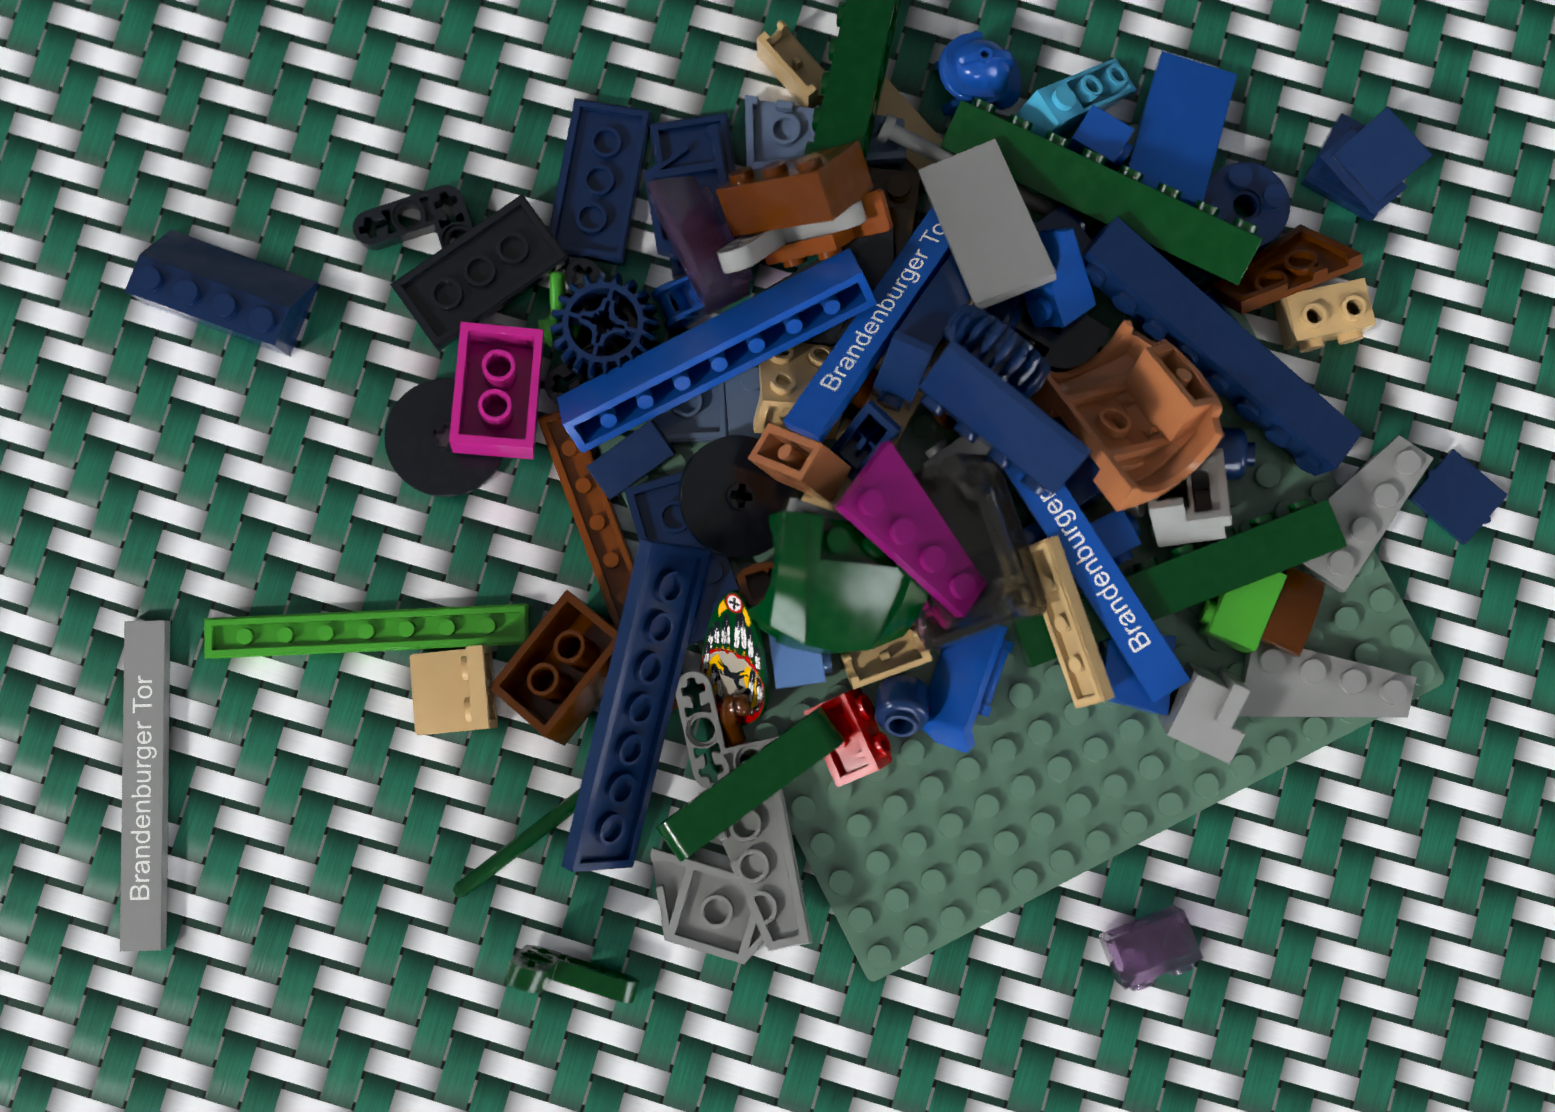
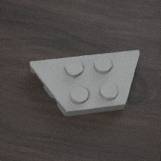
[650,847,805,964]

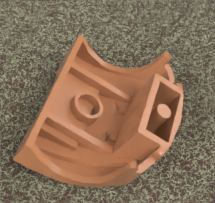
[1030,320,1225,512]

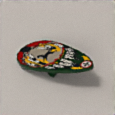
[700,590,769,725]

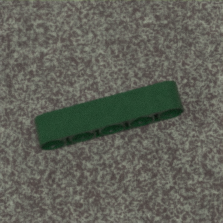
[656,706,845,862]

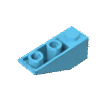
[1015,58,1137,138]

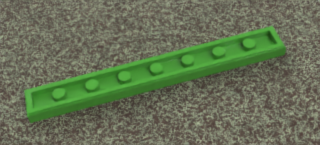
[204,604,531,659]

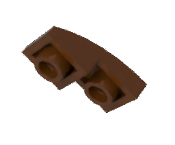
[1261,567,1326,657]

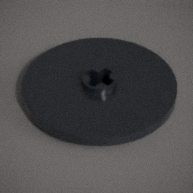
[384,378,504,498]
[679,435,797,558]

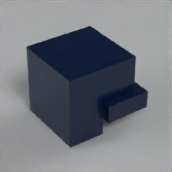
[1319,107,1432,216]

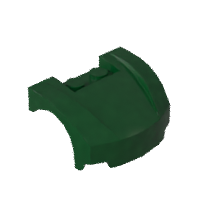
[747,511,929,654]

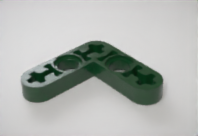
[504,945,640,1003]

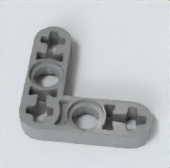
[717,199,867,274]
[675,670,779,788]

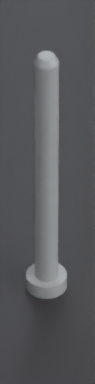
[875,113,1055,217]

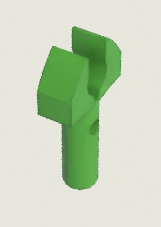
[537,271,579,348]

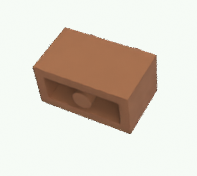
[748,423,851,503]

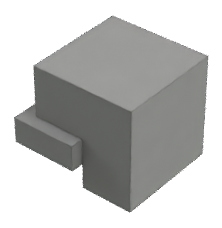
[1148,448,1232,547]
[1158,661,1251,764]

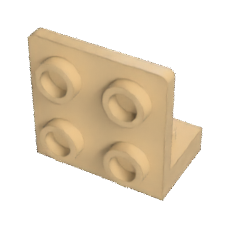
[753,343,843,439]
[409,645,498,735]

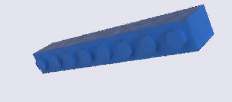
[557,248,877,453]

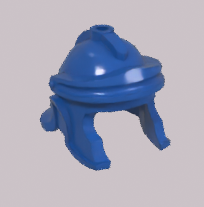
[934,30,1021,116]

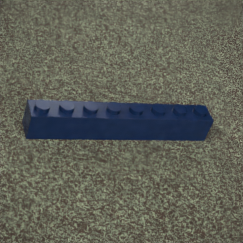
[1081,216,1362,477]

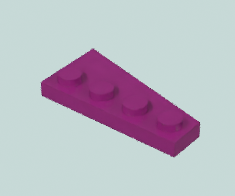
[835,440,987,618]

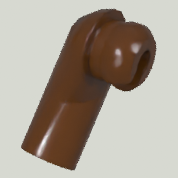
[719,693,751,746]

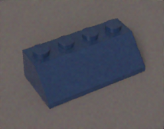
[124,230,319,356]
[919,340,1092,497]

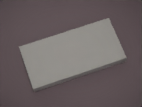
[918,139,1057,309]

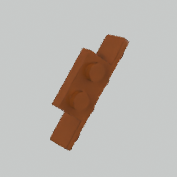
[764,189,893,268]

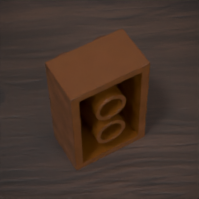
[488,590,618,746]

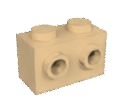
[1273,278,1376,353]

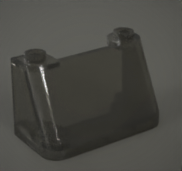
[913,453,1047,651]

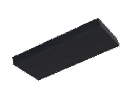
[390,194,570,352]

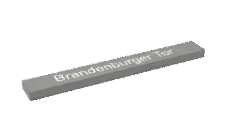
[120,620,171,951]

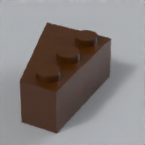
[716,140,874,237]

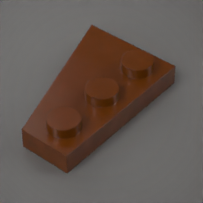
[1212,224,1363,315]

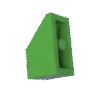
[1198,572,1287,653]

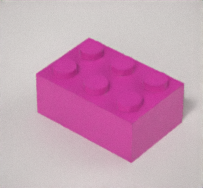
[449,322,544,460]

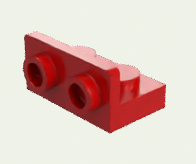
[803,687,893,787]

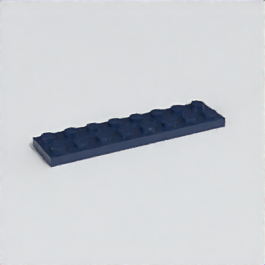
[561,539,711,872]

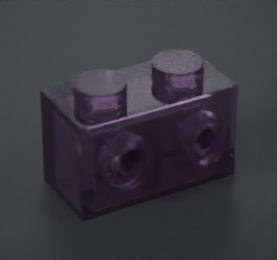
[1098,905,1204,991]

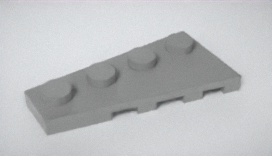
[1299,435,1434,593]
[698,788,812,951]

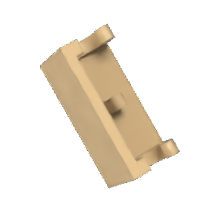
[756,20,824,108]
[839,624,933,689]

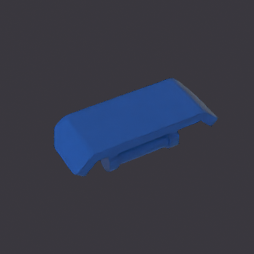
[923,593,1022,753]

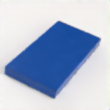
[1127,51,1237,207]

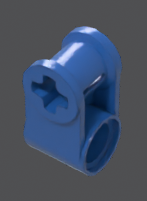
[651,266,731,332]

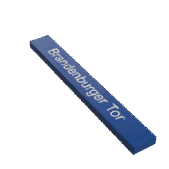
[783,207,952,443]
[1002,465,1190,702]

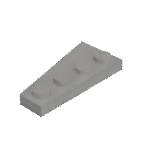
[1238,640,1417,717]

